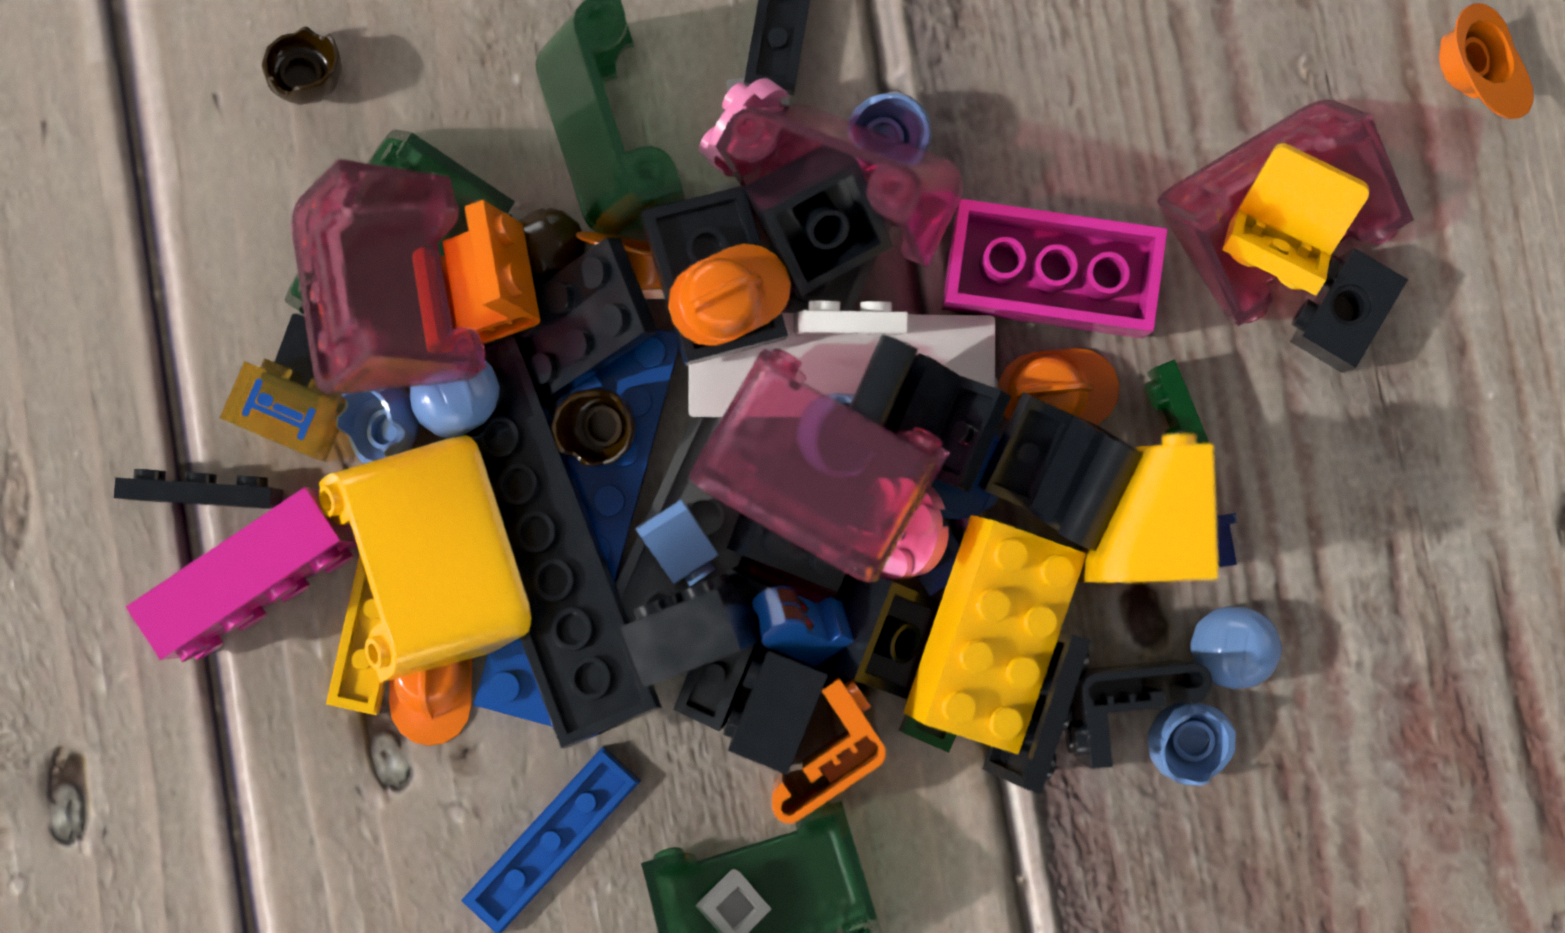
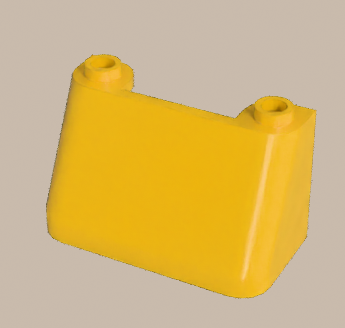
[1077,434,1218,582]
[318,435,531,683]

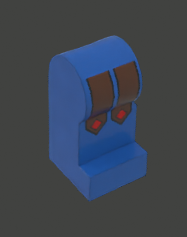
[752,586,854,667]

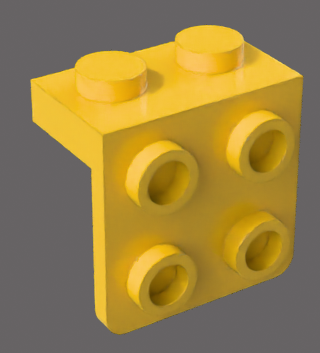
[1222,143,1369,296]

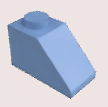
[636,500,720,587]

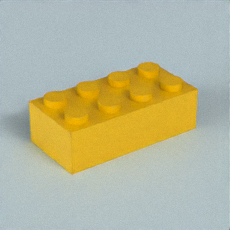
[903,515,1087,755]

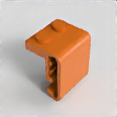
[412,200,540,358]
[772,675,886,824]

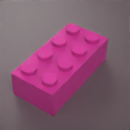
[941,199,1168,339]
[125,487,357,662]

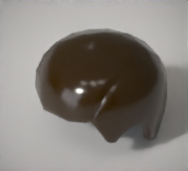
[261,26,342,105]
[519,208,587,288]
[551,387,637,467]

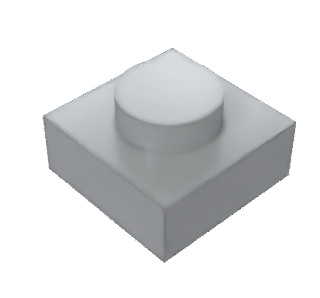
[695,869,772,933]

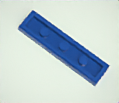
[461,746,641,933]

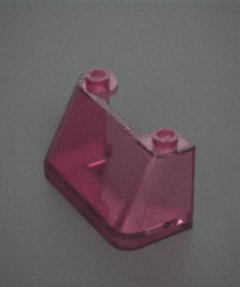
[1157,99,1414,326]
[715,103,964,267]
[291,158,486,394]
[689,349,950,582]

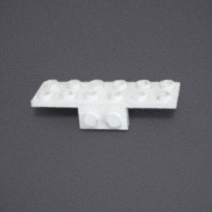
[688,301,995,417]

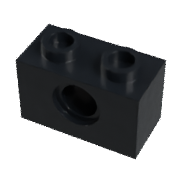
[1290,248,1408,373]

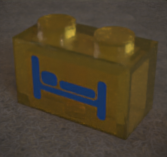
[219,358,345,462]

